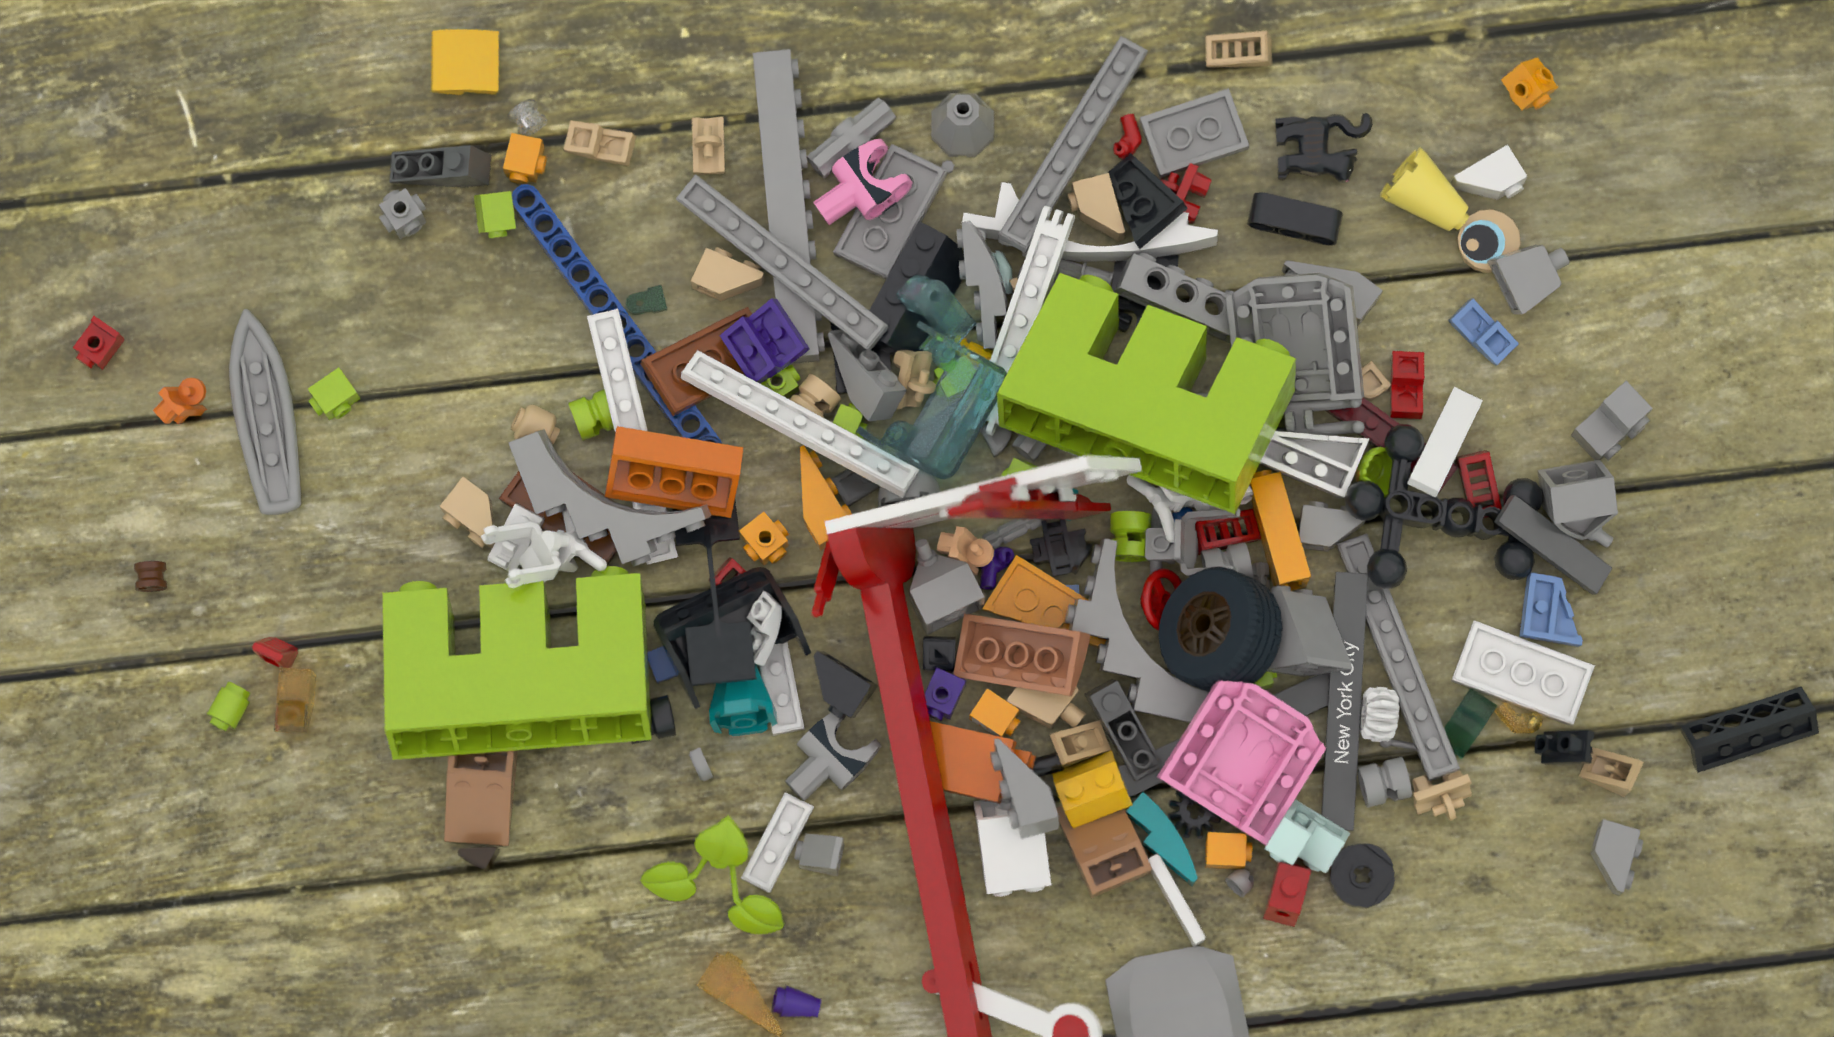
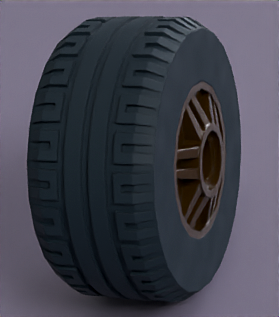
[1159,567,1282,692]

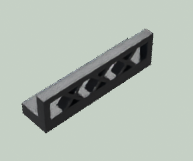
[1681,686,1819,773]

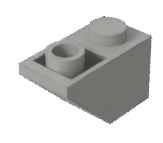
[1298,501,1366,552]
[1590,819,1643,896]

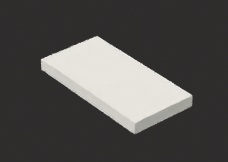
[1451,620,1595,726]

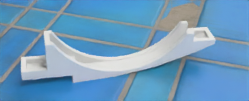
[961,182,1218,262]

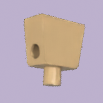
[1006,687,1086,729]

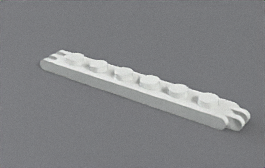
[972,205,1075,436]

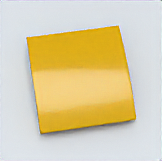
[431,29,499,95]

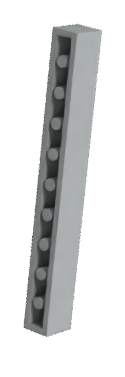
[753,49,825,364]

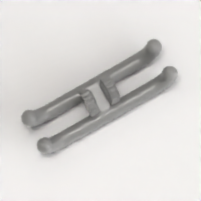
[1276,399,1365,436]

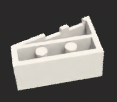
[1260,431,1369,498]

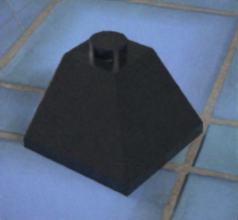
[814,651,878,720]

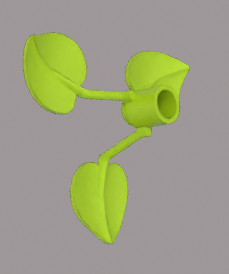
[640,816,785,934]

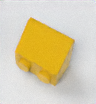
[1052,750,1133,829]

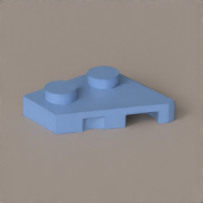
[1519,572,1583,647]

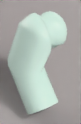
[992,250,1012,294]

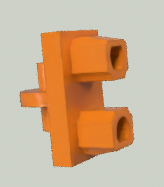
[153,378,207,424]

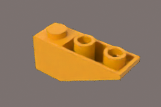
[800,445,852,551]

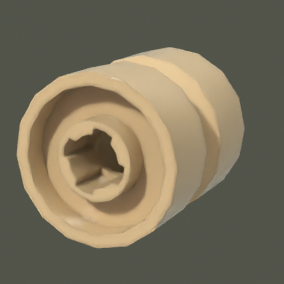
[789,374,841,418]

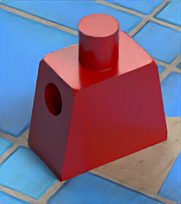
[1263,862,1311,927]

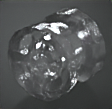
[508,99,547,136]

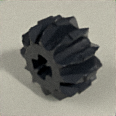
[1168,790,1222,839]

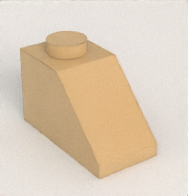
[1067,173,1125,241]

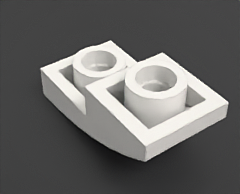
[747,590,782,667]

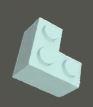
[1265,799,1350,873]

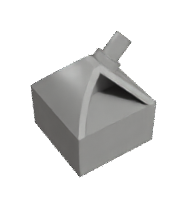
[1538,460,1618,548]
[910,539,985,635]

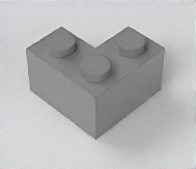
[1571,380,1653,460]

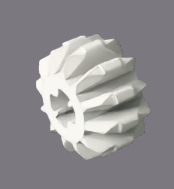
[1359,687,1400,742]

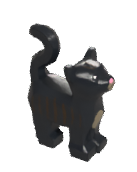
[1275,113,1373,183]

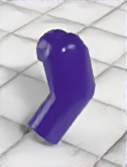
[980,547,1014,590]

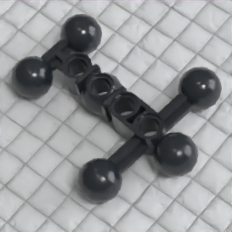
[1345,424,1543,589]

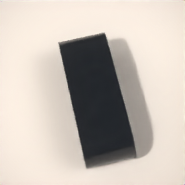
[1247,192,1343,245]

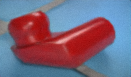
[1113,113,1142,159]

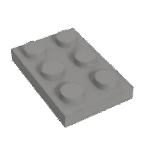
[1139,88,1249,178]

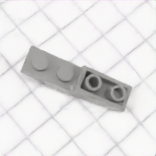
[957,221,1008,349]

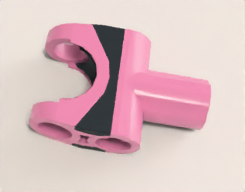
[813,139,912,225]

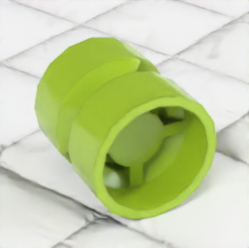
[568,389,614,441]
[1110,511,1151,562]

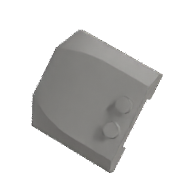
[1226,273,1364,402]
[1105,946,1249,1037]

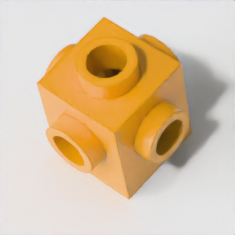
[1501,57,1558,111]
[739,511,789,565]

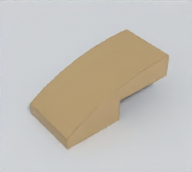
[564,121,636,166]

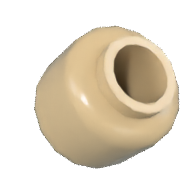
[510,404,560,445]

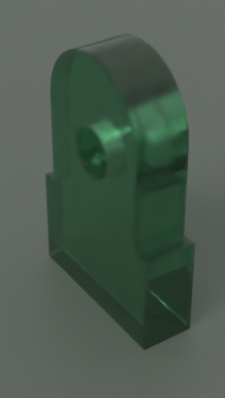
[626,285,668,315]

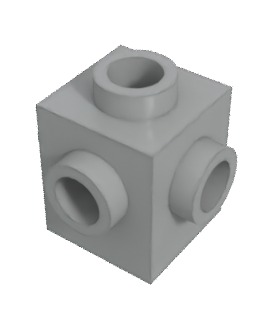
[379,188,427,239]

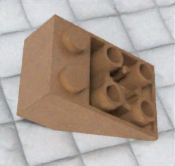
[444,750,518,847]
[1056,806,1152,899]

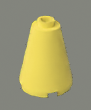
[1380,147,1469,231]

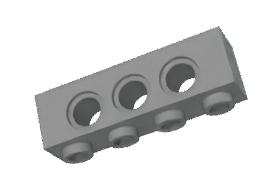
[1114,252,1234,343]

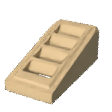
[1205,31,1272,67]

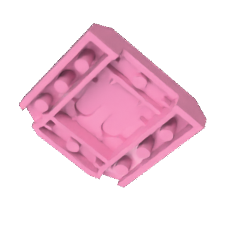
[1157,681,1326,845]

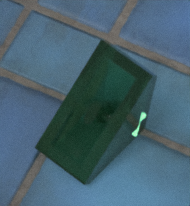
[1444,688,1498,759]

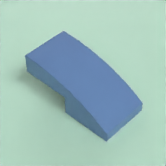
[1448,298,1519,366]

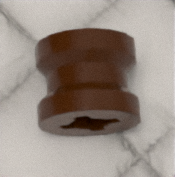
[134,561,167,592]

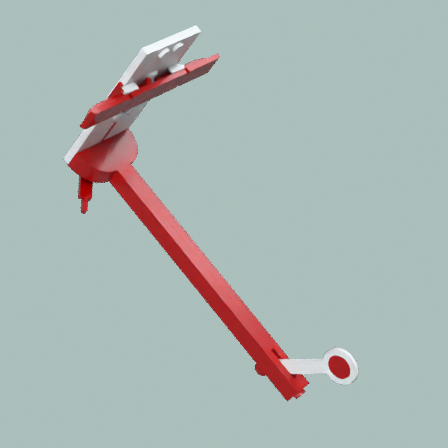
[812,456,1142,1037]

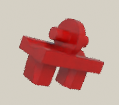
[1160,163,1212,224]

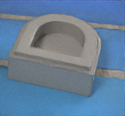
[689,747,713,782]

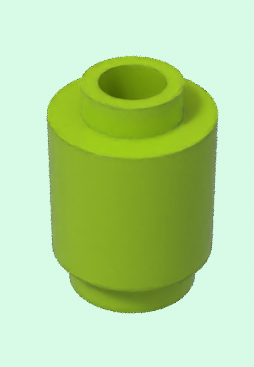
[207,681,251,732]

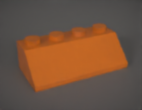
[605,426,743,518]

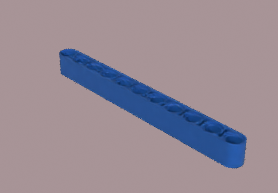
[512,184,722,444]

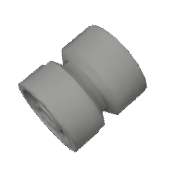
[1201,542,1254,579]
[1357,757,1412,808]

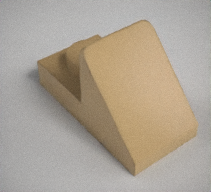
[1050,720,1111,768]

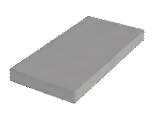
[833,144,948,280]

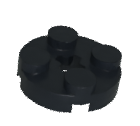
[1329,843,1395,909]

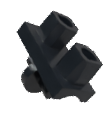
[1534,730,1594,765]

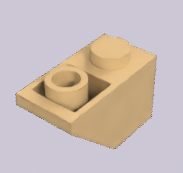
[691,248,765,301]
[439,477,495,549]

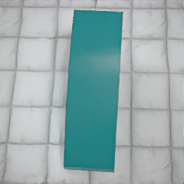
[1126,792,1197,886]

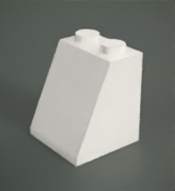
[973,798,1051,896]

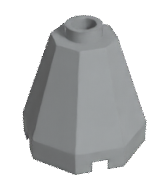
[931,93,994,157]

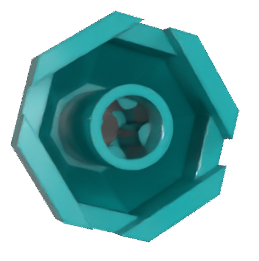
[709,664,778,736]

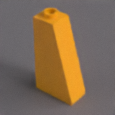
[1249,469,1311,591]

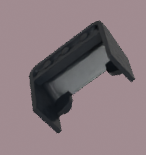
[653,567,811,709]

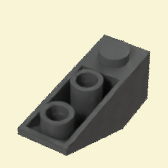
[390,145,491,187]
[1084,679,1163,781]

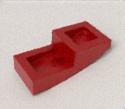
[1390,351,1424,419]

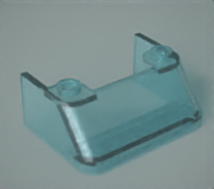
[856,321,1007,479]

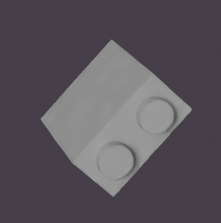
[1267,586,1351,677]

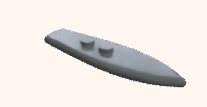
[229,309,301,515]

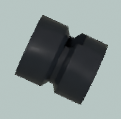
[631,695,676,744]

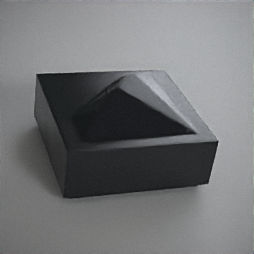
[923,636,956,671]

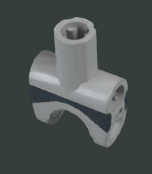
[785,712,882,801]

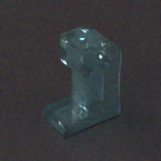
[896,274,976,363]

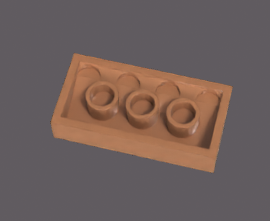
[953,614,1090,696]

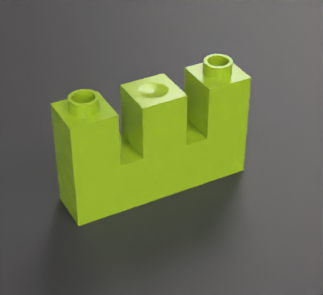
[997,273,1296,514]
[383,566,652,760]

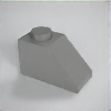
[794,834,844,877]

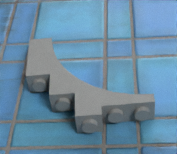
[508,429,712,567]
[1065,538,1209,723]

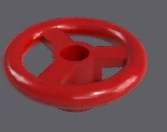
[1140,568,1182,631]

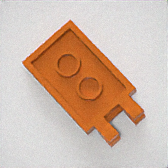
[930,721,1036,804]

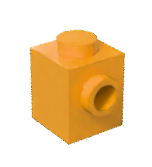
[503,133,547,185]

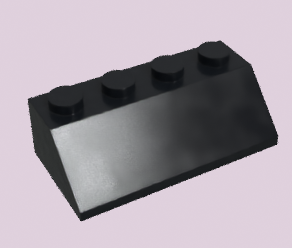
[869,221,964,357]

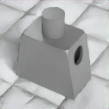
[1487,245,1570,314]

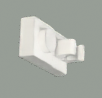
[487,504,545,572]

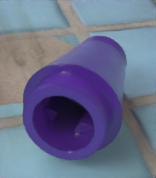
[772,985,821,1018]

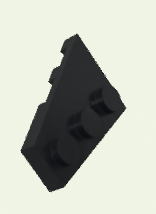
[1108,153,1188,249]

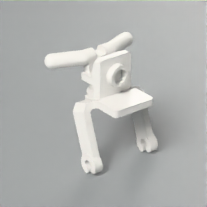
[1126,475,1253,543]
[481,504,607,588]

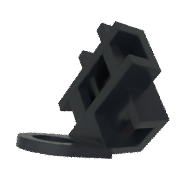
[1030,519,1093,577]

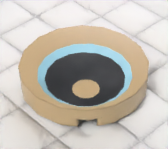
[1457,209,1521,273]

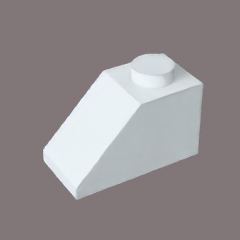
[1451,145,1528,200]

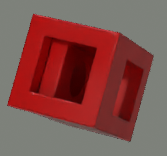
[73,316,125,370]

